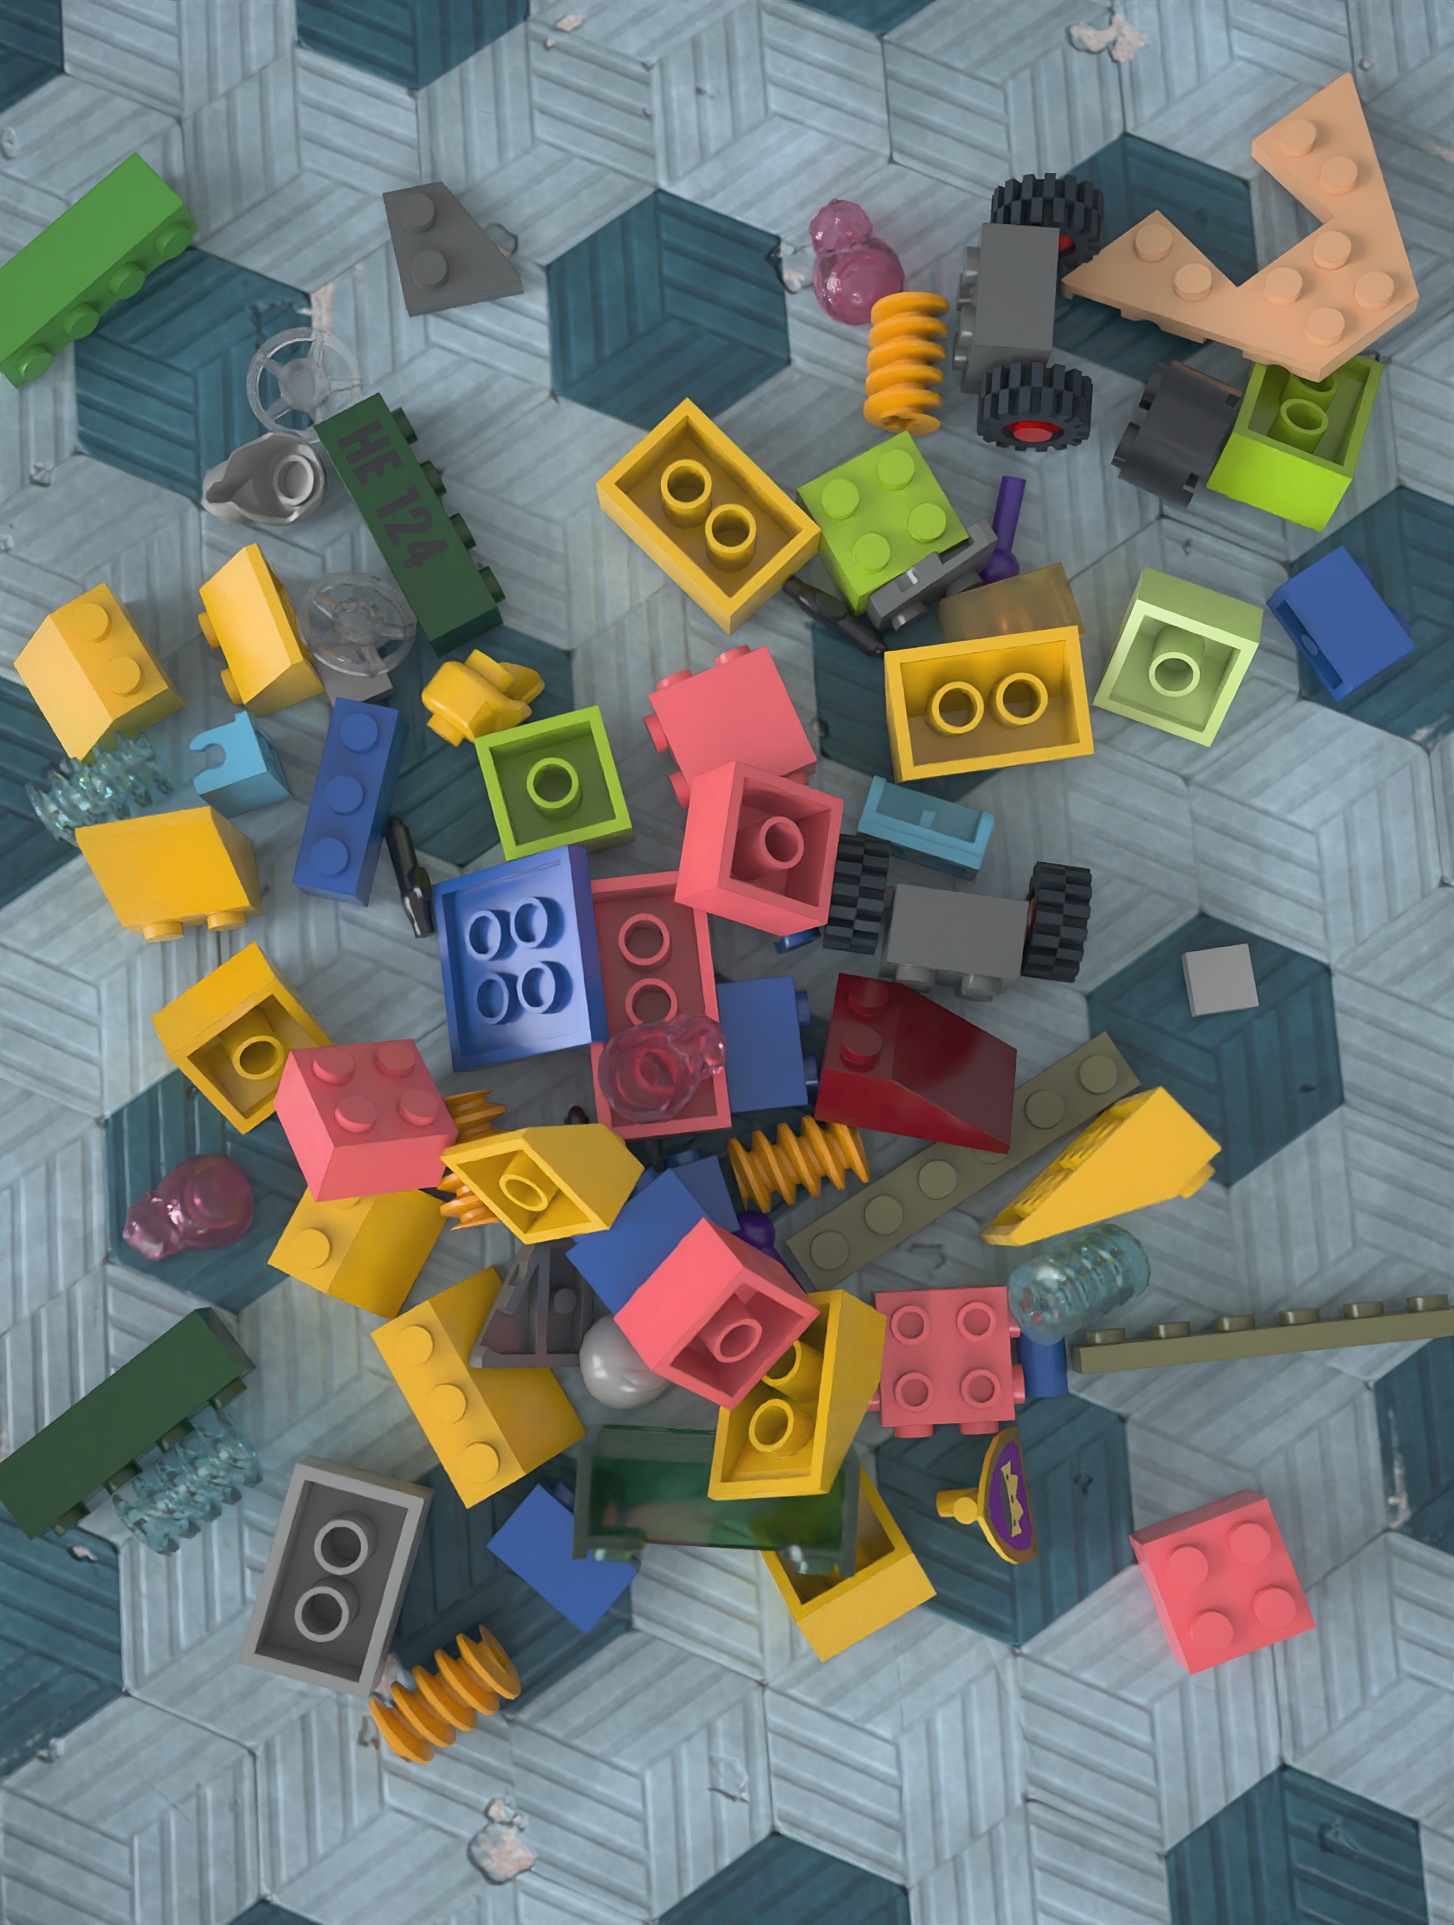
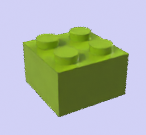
[795,430,969,617]
[474,705,635,862]

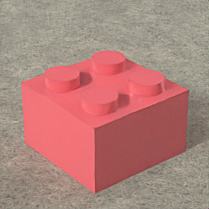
[674,760,844,937]
[273,1039,459,1202]
[613,1217,821,1411]
[1128,1489,1316,1675]

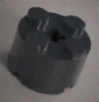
[1111,360,1243,509]

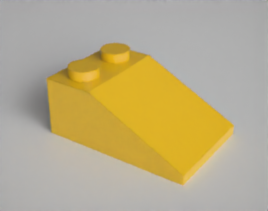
[75,806,264,942]
[708,1289,887,1501]

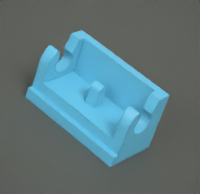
[189,710,293,819]
[855,775,996,882]

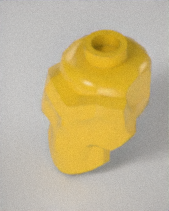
[421,649,545,747]

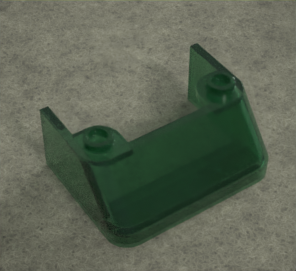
[571,1423,861,1577]

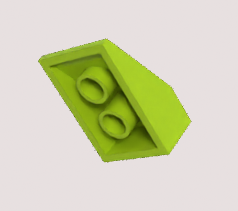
[1205,354,1384,533]

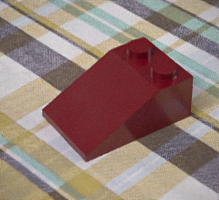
[813,972,1017,1155]

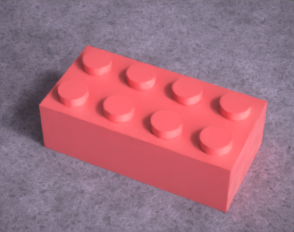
[590,870,732,1143]

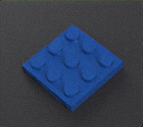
[432,845,610,1072]

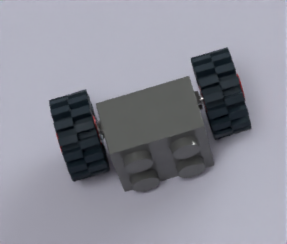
[952,173,1104,452]
[823,833,1092,1002]

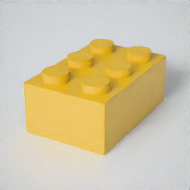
[596,397,821,636]

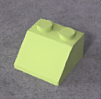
[1092,566,1264,747]

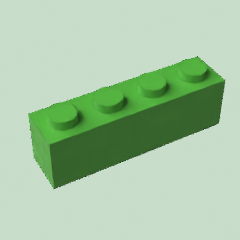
[0,151,199,389]

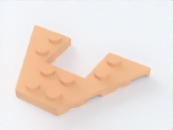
[1061,71,1419,383]

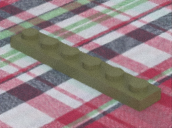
[784,1031,1141,1292]
[1069,1294,1454,1375]

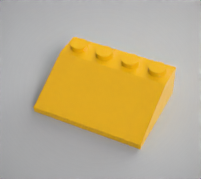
[977,1086,1222,1246]

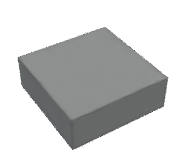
[311,632,396,709]
[1181,943,1259,1017]

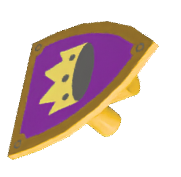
[936,1424,1039,1564]

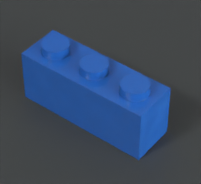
[292,697,410,907]

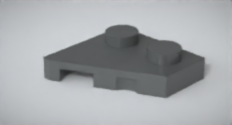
[382,181,524,317]
[865,517,998,634]
[468,1236,594,1368]

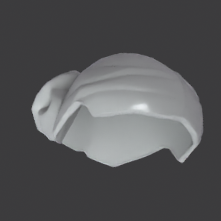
[202,431,327,526]
[579,1314,672,1411]

